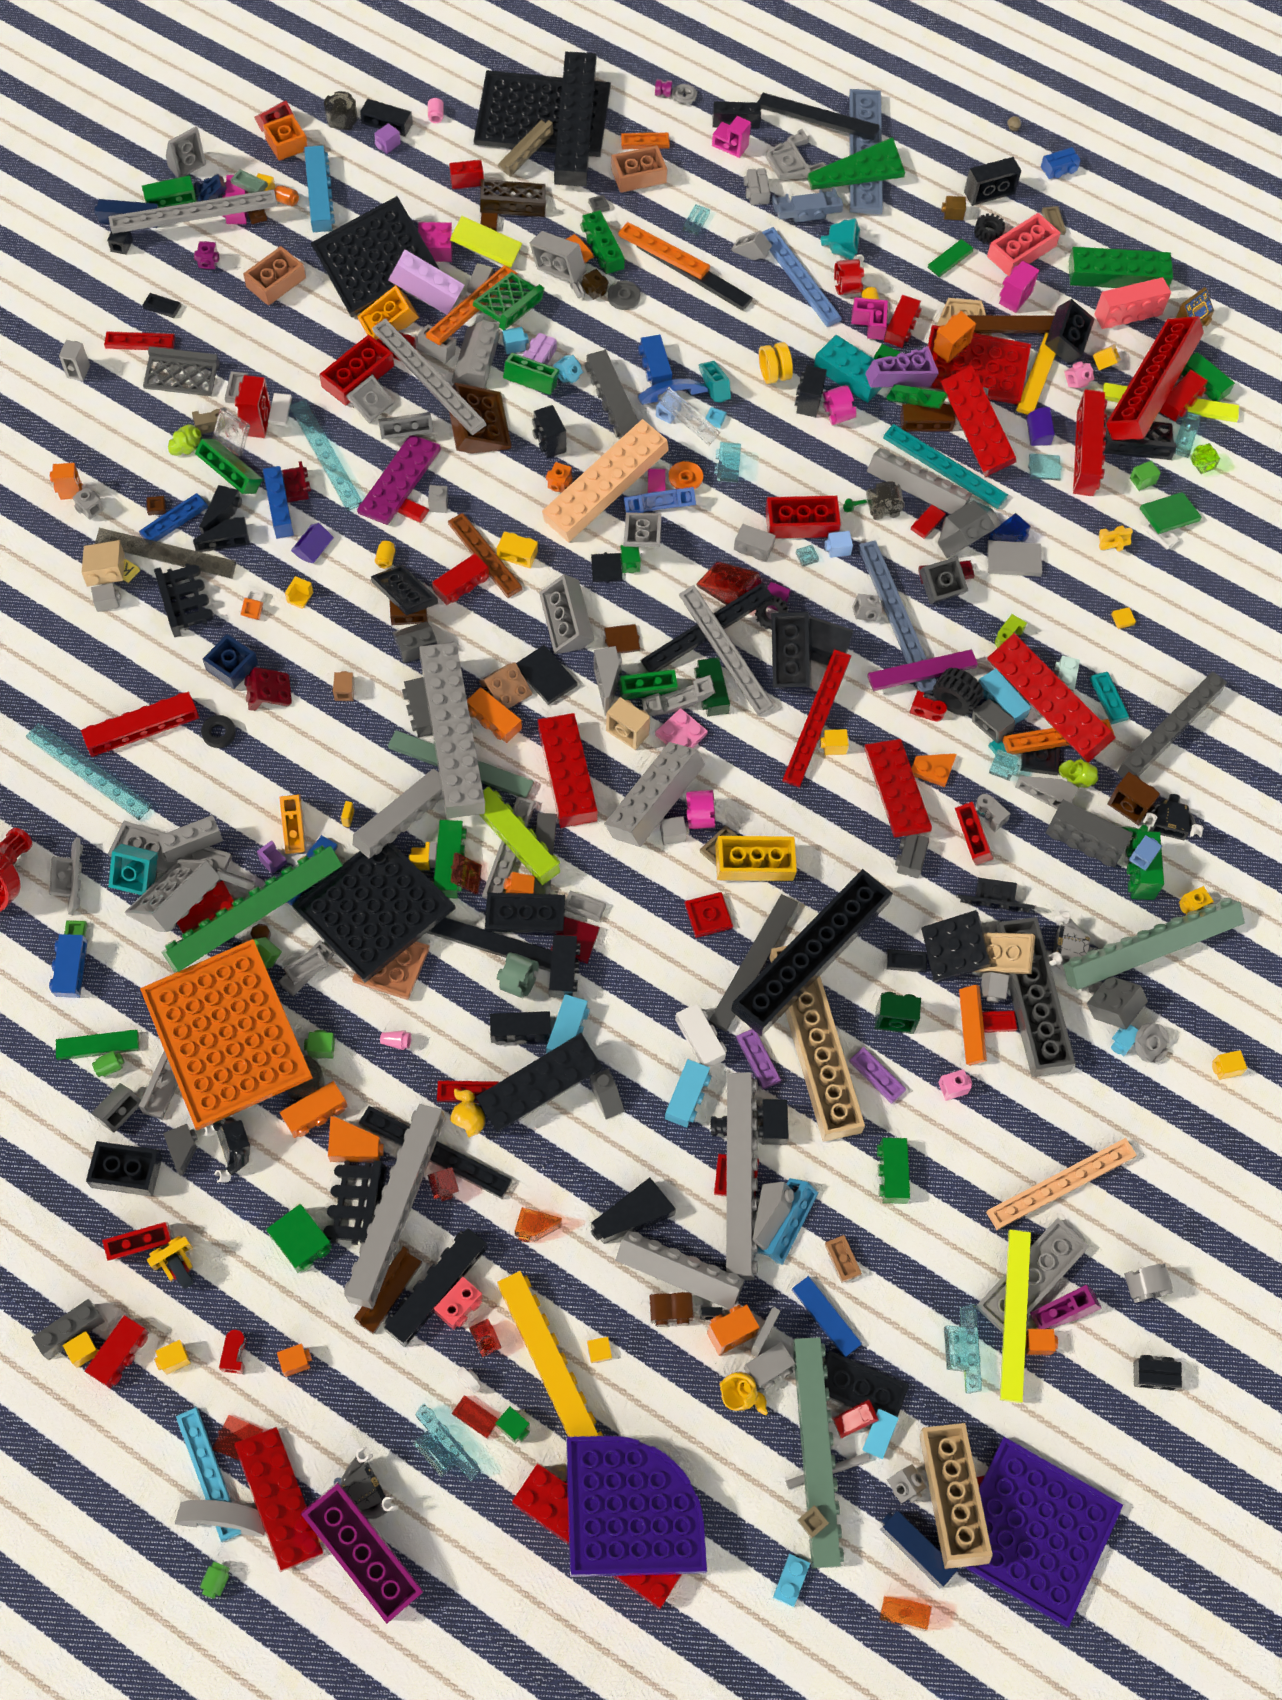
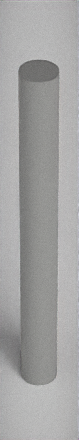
[785,1453,870,1489]

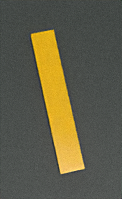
[1016,333,1056,415]

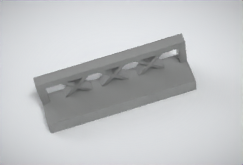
[139,1051,178,1120]

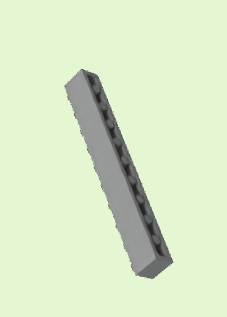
[726,1072,758,1280]
[344,1104,446,1309]

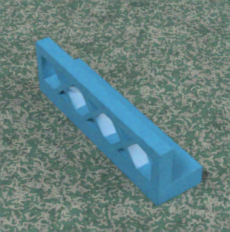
[758,1178,818,1265]

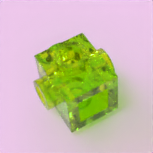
[1190,443,1221,474]

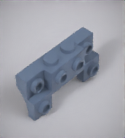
[772,188,843,223]

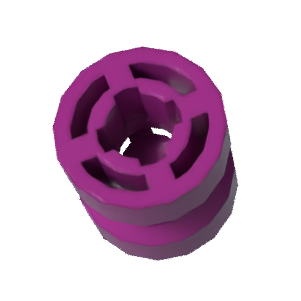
[655,79,672,97]

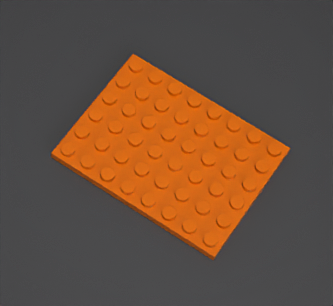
[140,939,313,1130]

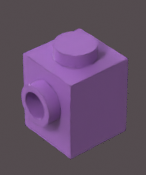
[374,123,401,154]

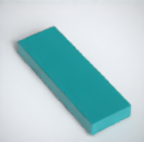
[1090,671,1129,725]

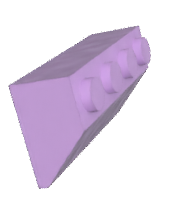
[388,250,464,315]

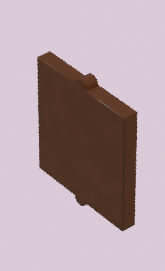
[604,624,640,653]

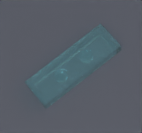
[1174,411,1202,458]

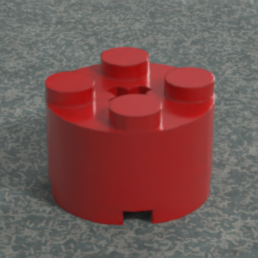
[834,259,864,295]

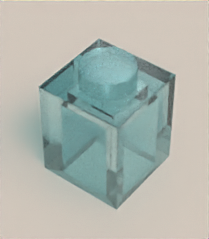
[989,749,1020,781]

